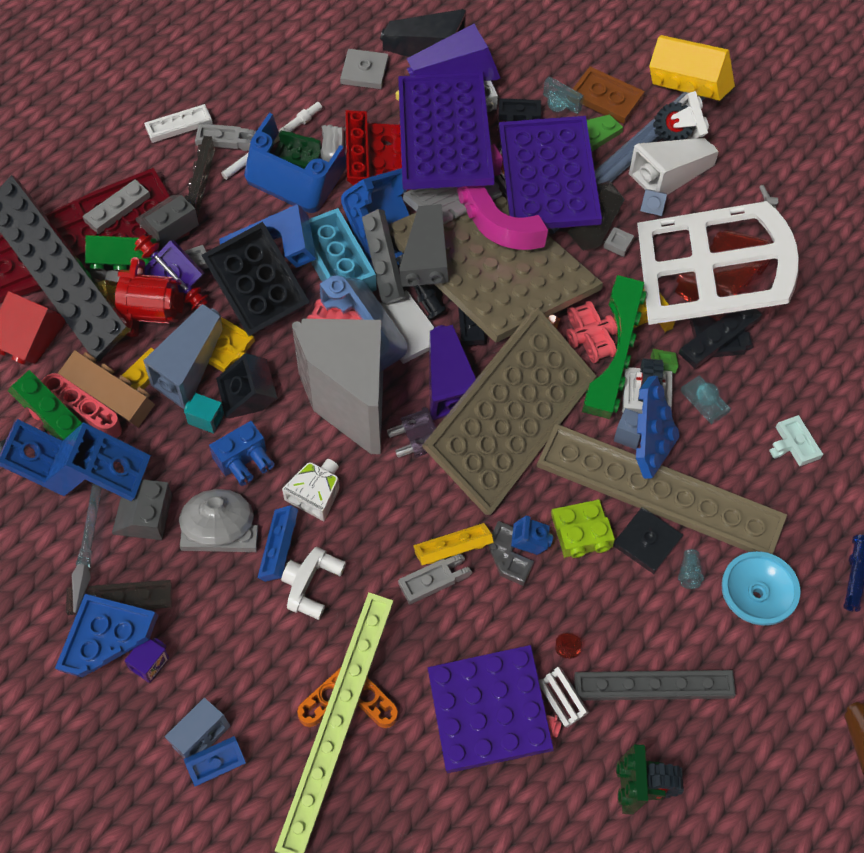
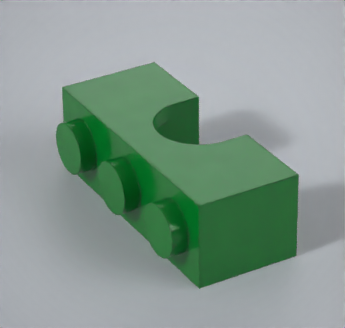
[8,370,82,441]

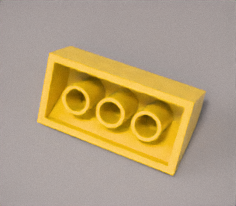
[649,35,735,101]

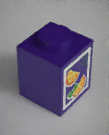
[124,638,169,683]

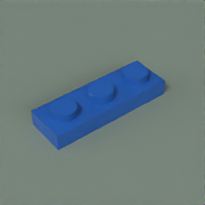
[257,505,298,582]

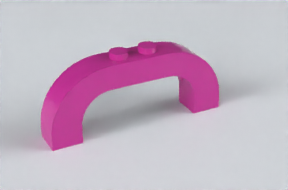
[457,144,548,250]

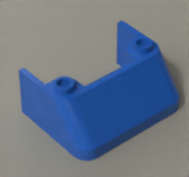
[244,113,346,213]

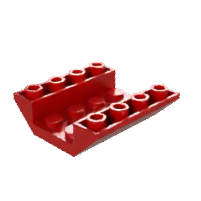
[345,110,411,197]

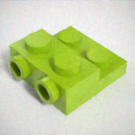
[551,500,615,558]

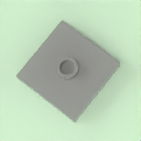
[340,49,389,89]

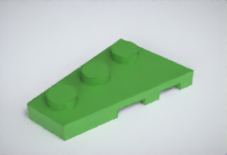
[587,114,623,152]

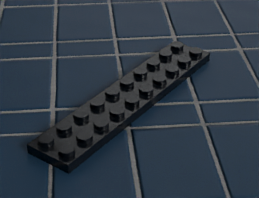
[0,175,131,362]

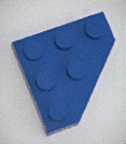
[636,376,679,479]
[55,594,158,678]

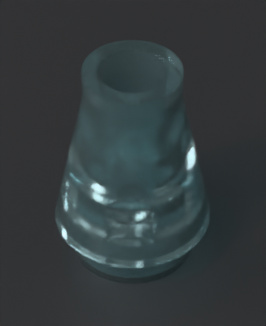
[678,549,704,589]

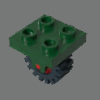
[616,744,684,815]

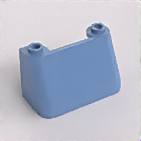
[320,276,407,372]

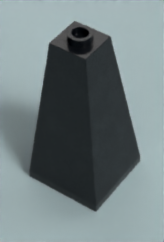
[380,9,466,57]

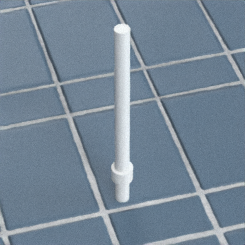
[221,102,322,180]

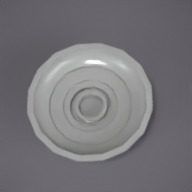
[179,489,254,546]

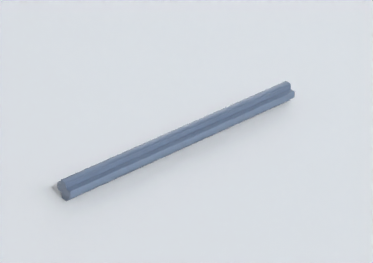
[548,92,706,234]

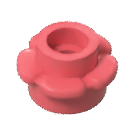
[546,714,561,739]

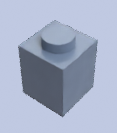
[614,408,641,450]

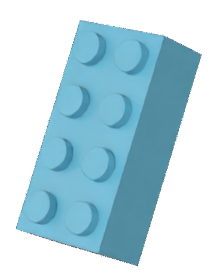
[309,208,377,292]

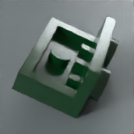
[274,130,321,169]

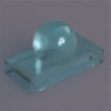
[543,77,584,114]
[680,375,731,425]

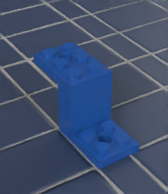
[0,419,151,501]

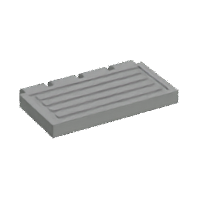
[403,181,502,224]

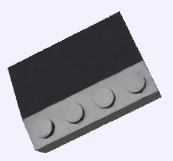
[201,222,310,337]

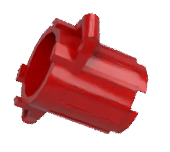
[115,257,184,338]

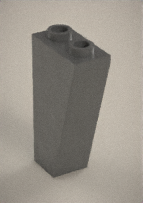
[399,204,448,287]

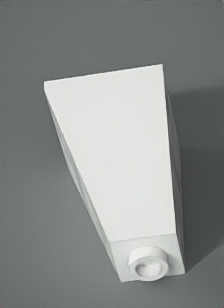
[629,138,719,195]

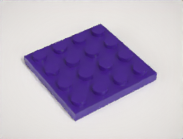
[427,645,554,773]

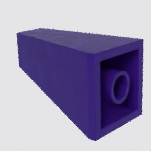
[407,24,500,81]
[429,325,476,421]

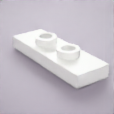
[144,104,213,143]

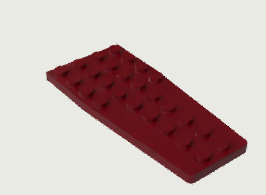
[0,167,190,303]

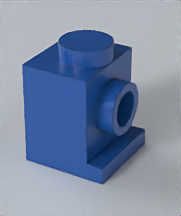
[511,515,553,555]

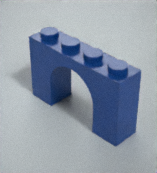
[219,204,316,268]

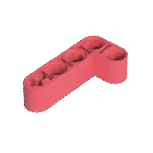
[27,373,122,438]

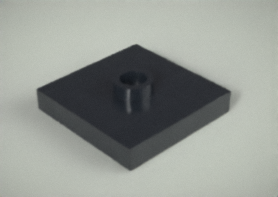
[613,507,683,574]

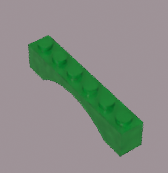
[582,275,647,419]

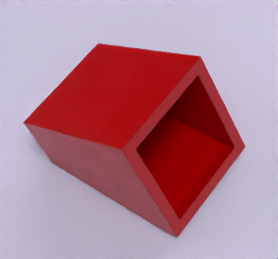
[0,291,66,365]

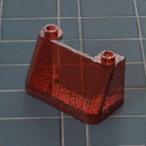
[675,229,774,321]

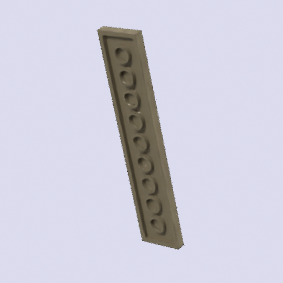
[537,424,787,554]

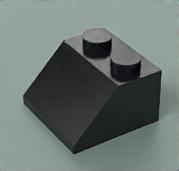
[216,353,277,419]

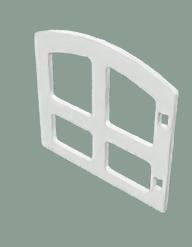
[637,201,799,325]

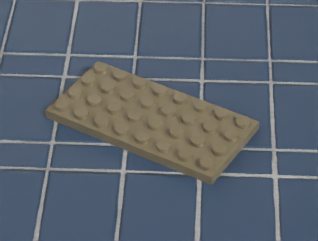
[422,308,597,515]

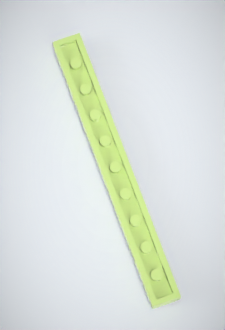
[275,592,393,853]

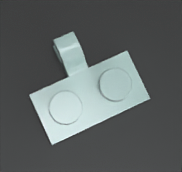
[769,415,823,466]

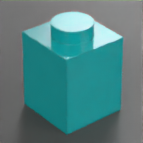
[184,393,224,434]

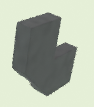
[488,521,534,586]

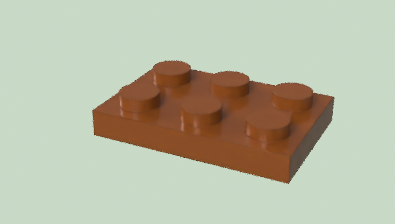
[569,66,645,124]

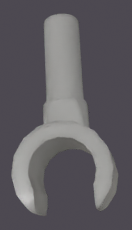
[759,185,778,209]

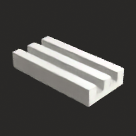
[539,667,589,728]

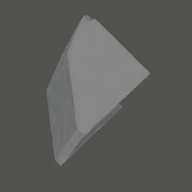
[292,319,383,454]

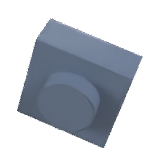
[640,189,667,216]

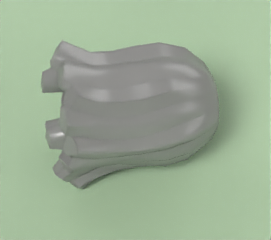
[320,124,346,162]

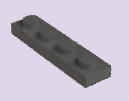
[362,209,405,305]

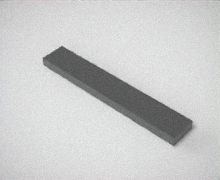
[574,670,736,701]

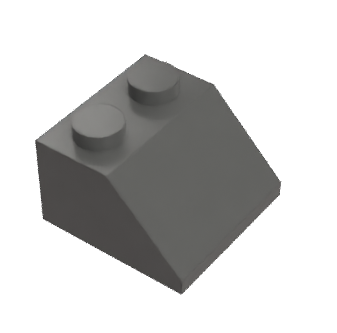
[135,195,199,248]
[112,480,172,540]

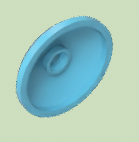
[722,551,800,625]

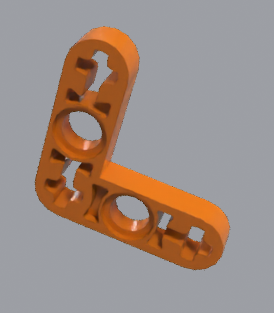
[297,668,398,728]

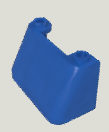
[341,168,409,270]

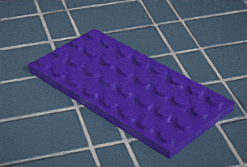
[398,72,494,190]

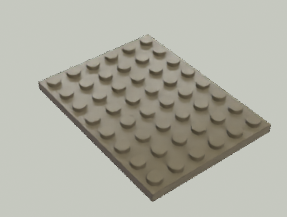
[388,195,603,343]

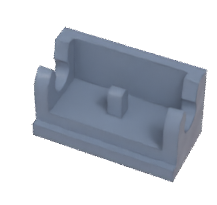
[164,698,230,759]

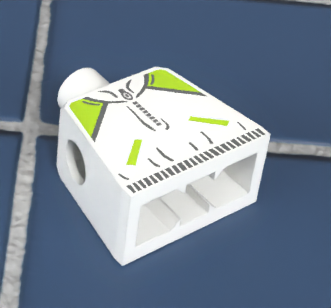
[282,459,340,522]

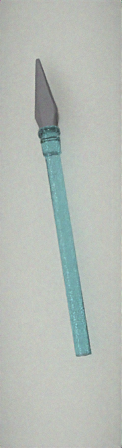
[72,483,102,613]

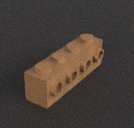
[58,350,155,428]

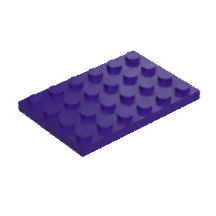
[499,116,602,229]

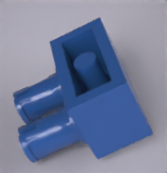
[209,421,274,486]

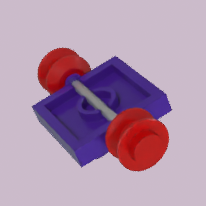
[134,234,209,311]

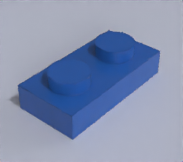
[183,736,246,786]

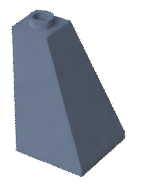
[143,304,223,409]

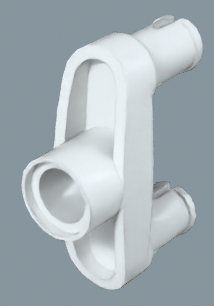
[281,547,346,620]

